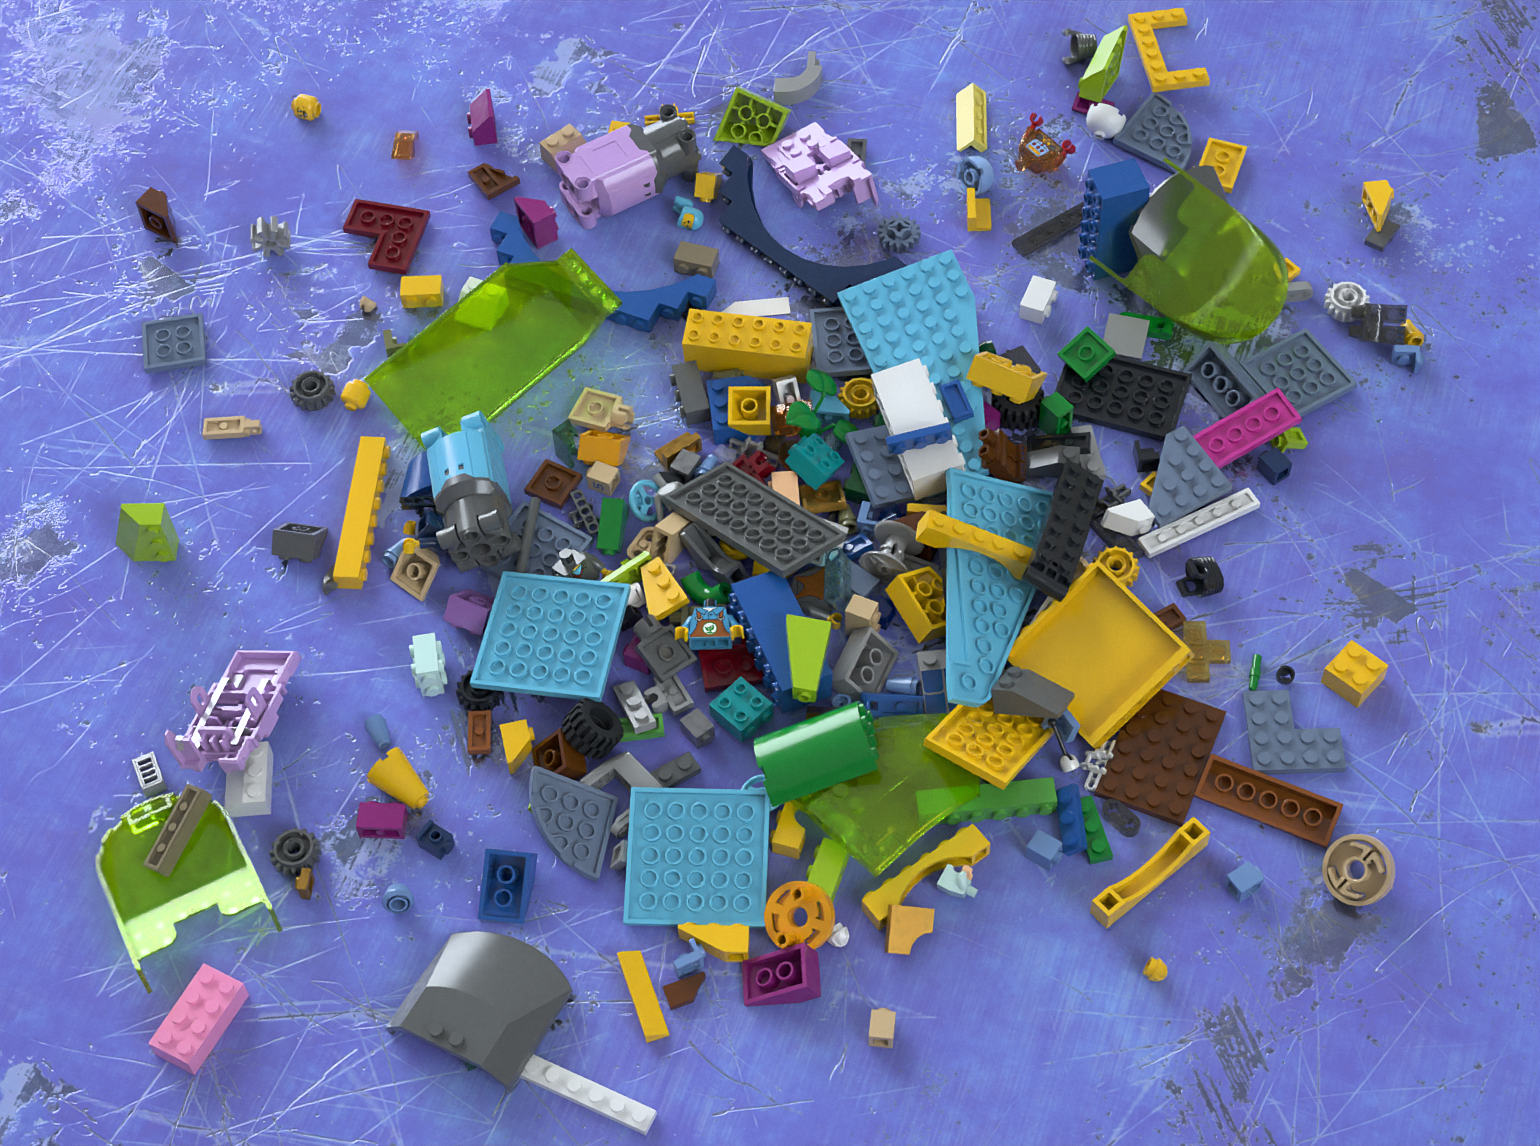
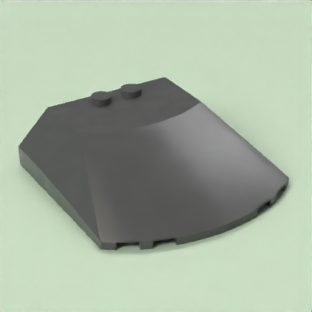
[1128,165,1249,318]
[386,931,573,1091]

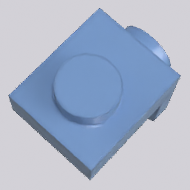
[1041,708,1081,743]

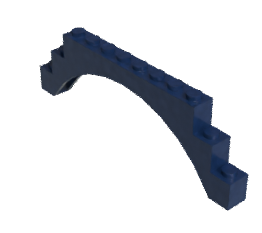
[718,145,907,308]

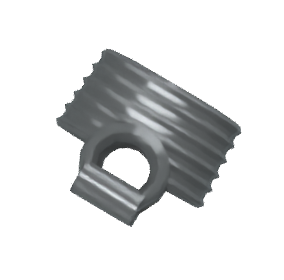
[1062,29,1097,64]

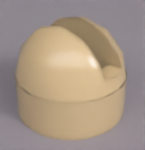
[359,295,377,312]

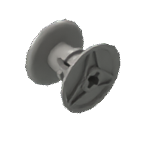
[859,521,925,586]

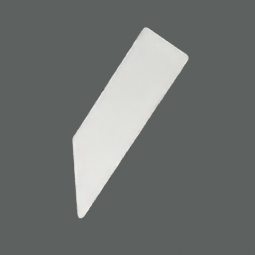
[722,297,790,316]

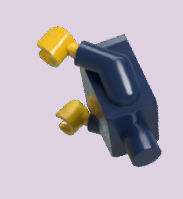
[402,509,449,557]

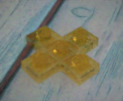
[1181,621,1231,683]

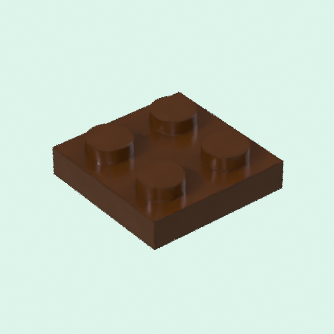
[524,459,583,509]

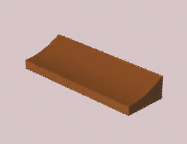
[1194,753,1344,849]

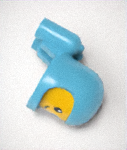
[672,196,704,231]

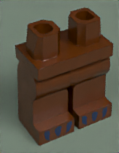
[978,428,1026,484]

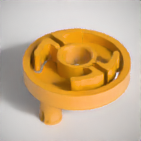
[764,881,835,950]

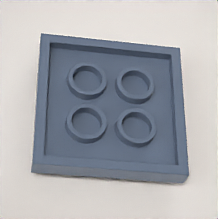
[142,313,207,374]

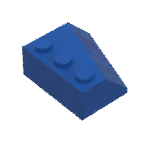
[706,375,769,445]

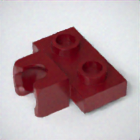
[732,450,776,486]

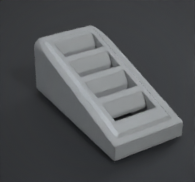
[132,752,167,798]

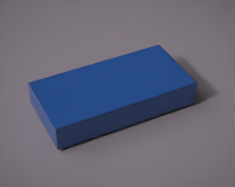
[939,379,974,424]

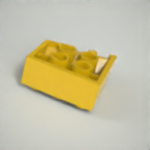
[966,351,1048,404]
[885,566,946,644]

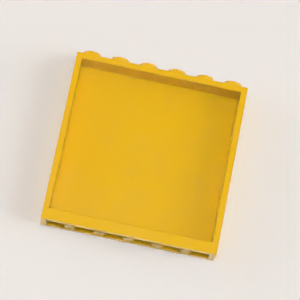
[1007,560,1195,749]

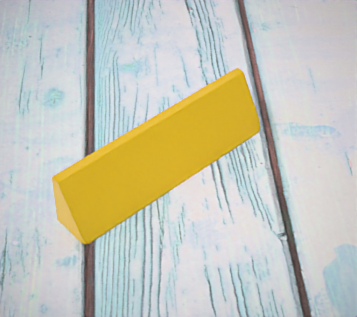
[617,951,670,1043]

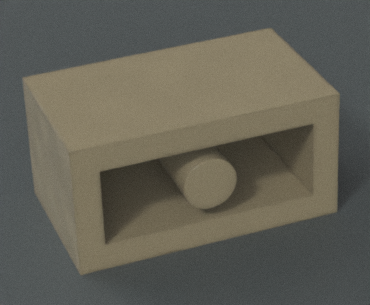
[673,241,720,279]

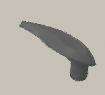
[323,563,338,596]

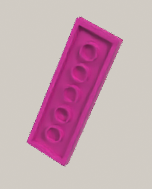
[1193,388,1302,469]

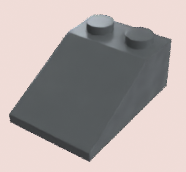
[991,667,1075,719]

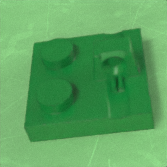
[1057,326,1116,382]

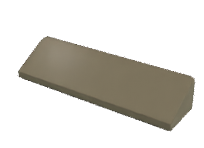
[142,783,212,877]

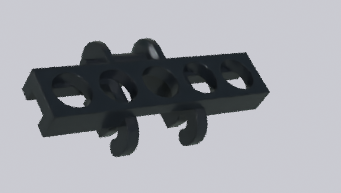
[399,496,439,518]

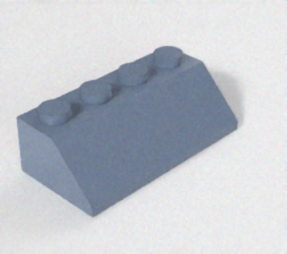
[1183,341,1265,418]

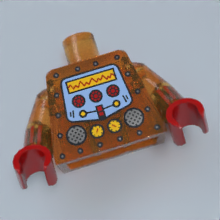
[1015,113,1076,174]

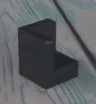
[1133,440,1160,473]

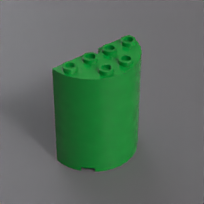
[754,701,880,807]

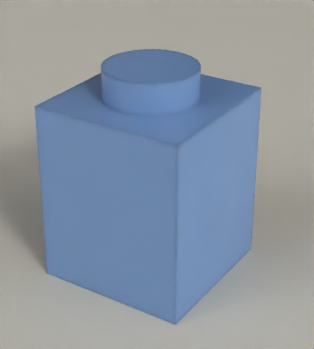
[1025,829,1064,871]

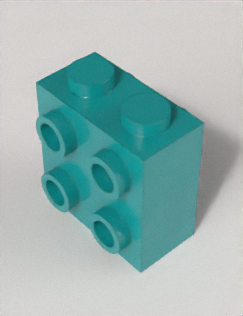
[784,433,845,491]
[709,677,773,743]

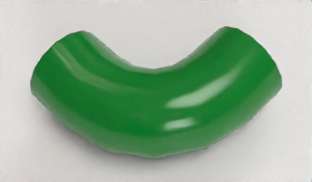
[680,571,731,607]

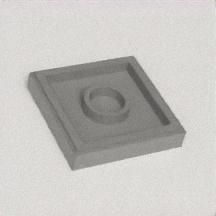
[1103,313,1150,361]

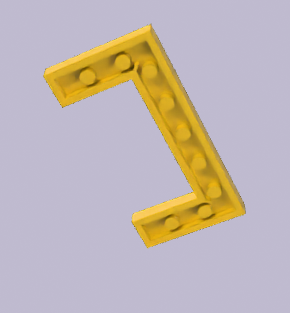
[1128,8,1210,92]

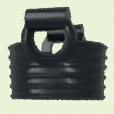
[1175,556,1224,598]

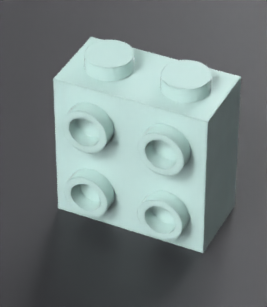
[409,633,448,697]

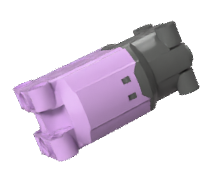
[555,104,702,229]

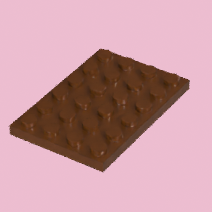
[1094,689,1227,827]

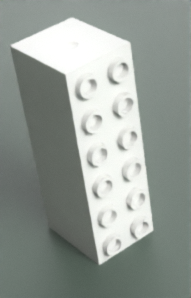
[871,358,966,500]

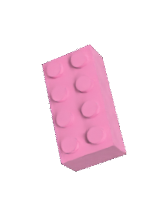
[148,963,249,1075]

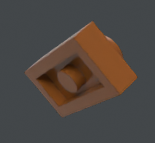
[467,710,492,755]

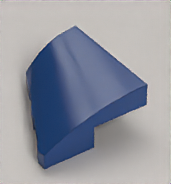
[400,451,432,497]

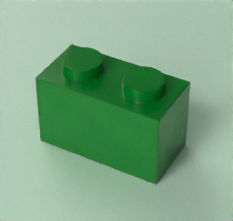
[1038,391,1074,435]

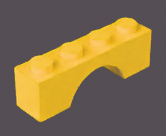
[769,789,823,859]

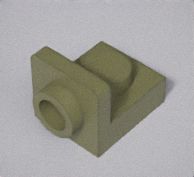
[383,329,408,362]

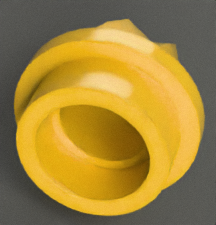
[1143,957,1168,982]

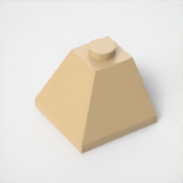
[390,547,440,601]

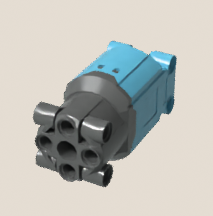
[421,410,522,573]

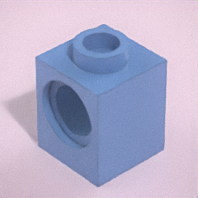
[1224,861,1264,903]

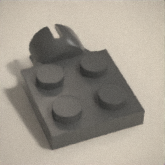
[633,614,697,684]

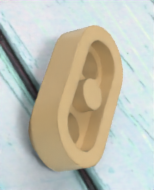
[627,527,654,560]

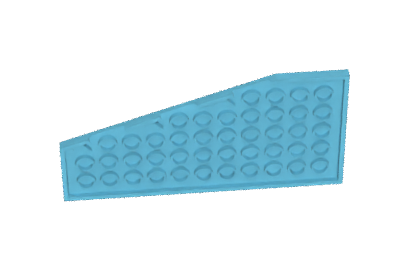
[837,249,989,498]

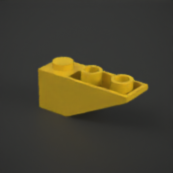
[678,922,750,962]

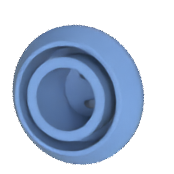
[382,883,414,914]

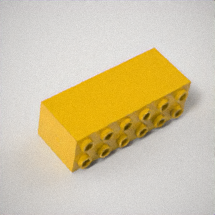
[682,309,814,384]

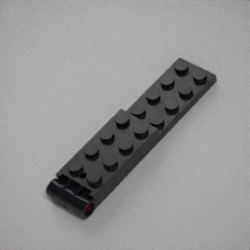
[1021,459,1104,602]

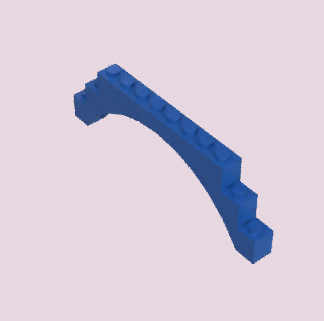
[490,211,717,333]

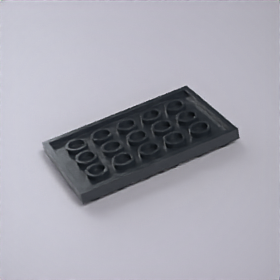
[1055,356,1192,442]

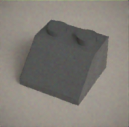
[271,522,328,563]

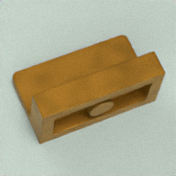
[654,432,702,470]

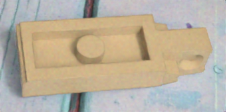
[202,416,262,440]

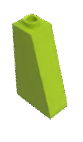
[786,614,832,703]

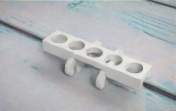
[1080,740,1116,792]

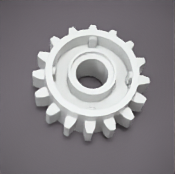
[1324,282,1370,322]

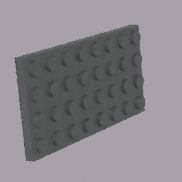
[663,461,846,578]

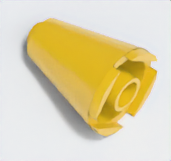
[367,747,429,809]

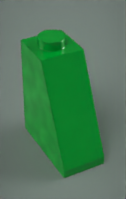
[596,497,630,556]

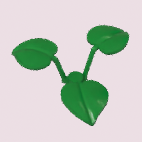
[786,368,859,445]

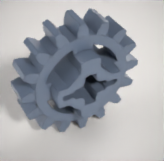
[878,214,921,253]

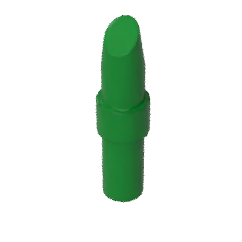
[1249,654,1262,691]

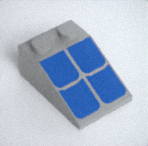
[916,649,958,723]

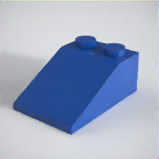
[478,849,538,924]

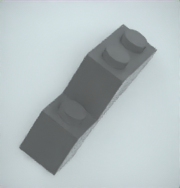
[678,522,750,586]

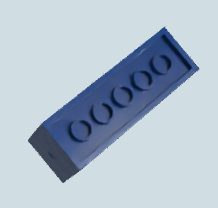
[1078,158,1150,281]
[729,571,833,714]

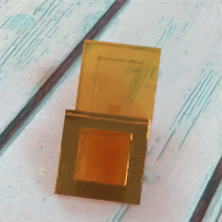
[391,130,419,160]

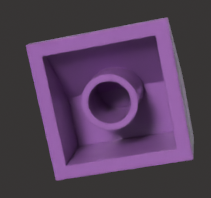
[443,589,495,636]

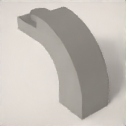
[774,51,823,105]

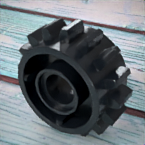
[456,670,505,711]

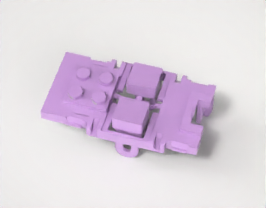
[761,122,879,211]

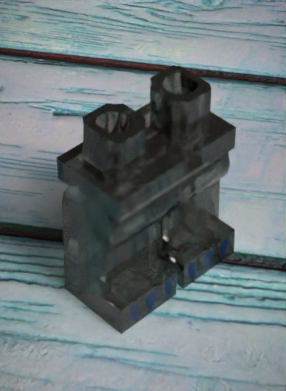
[1348,303,1408,345]

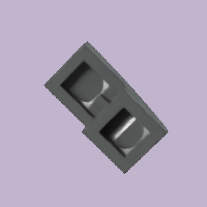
[1364,219,1401,252]

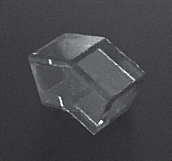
[713,444,738,465]

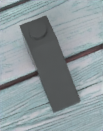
[1024,445,1080,478]

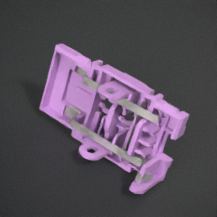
[164,650,302,773]

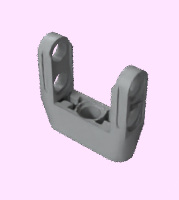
[579,751,663,839]

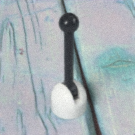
[1048,718,1080,773]

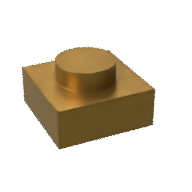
[295,868,315,900]

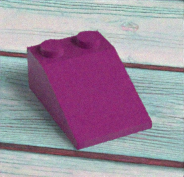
[742,943,821,1007]

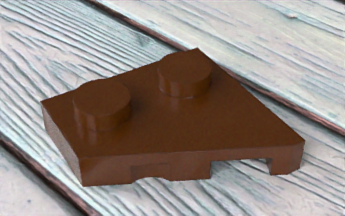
[467,163,520,200]

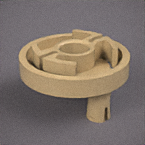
[1322,834,1395,906]

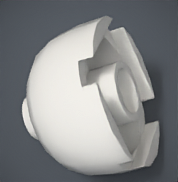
[1086,103,1126,140]

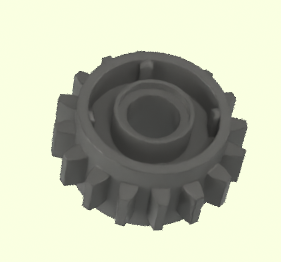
[289,370,336,412]
[269,827,322,878]

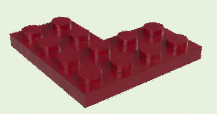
[343,199,431,275]
[698,636,764,693]

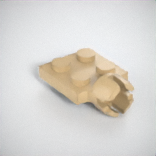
[568,387,635,432]

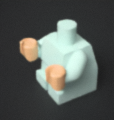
[937,864,978,898]

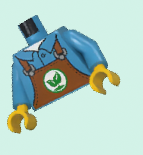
[675,598,745,650]

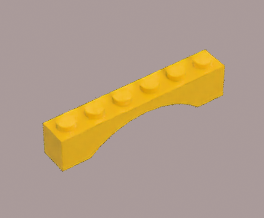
[915,509,1033,581]
[1090,817,1211,929]
[862,824,991,931]

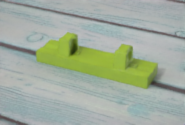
[600,550,652,585]

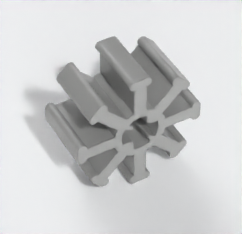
[250,216,291,257]

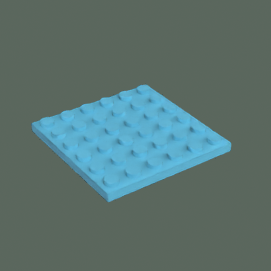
[470,571,631,702]
[623,787,770,929]

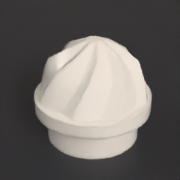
[827,922,849,947]

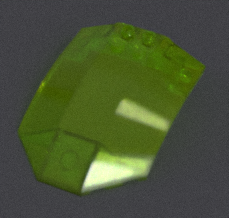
[790,713,980,877]

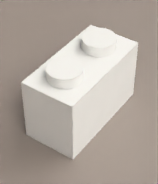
[1019,275,1058,324]

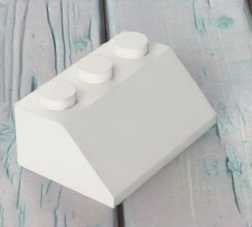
[224,741,273,818]

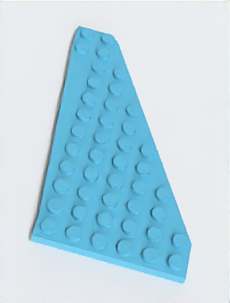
[945,468,1053,707]

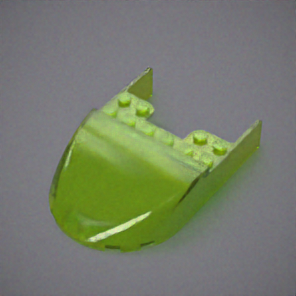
[1089,157,1289,345]
[95,793,283,994]

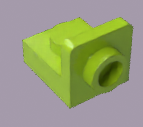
[1270,427,1308,453]

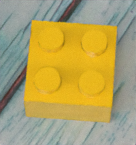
[1321,640,1389,708]

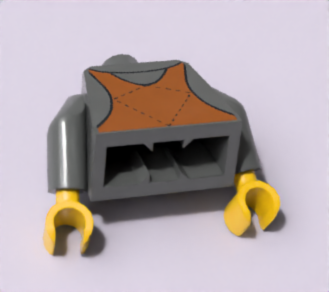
[791,565,845,630]

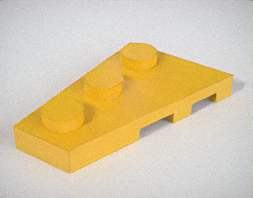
[640,556,690,621]

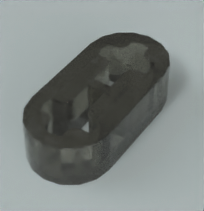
[1102,799,1141,838]

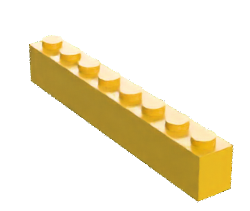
[333,436,391,589]

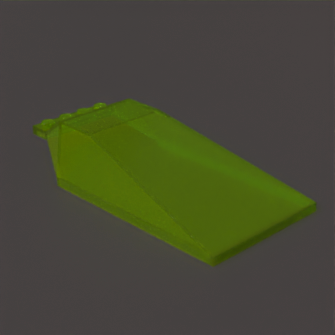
[364,247,623,451]

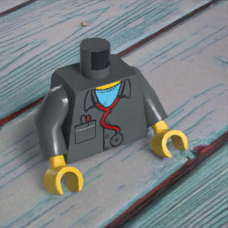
[551,549,614,581]

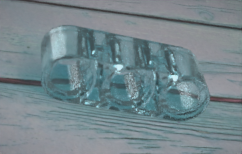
[824,546,851,612]

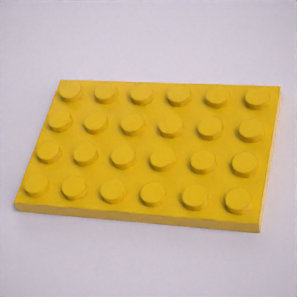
[923,697,1055,790]

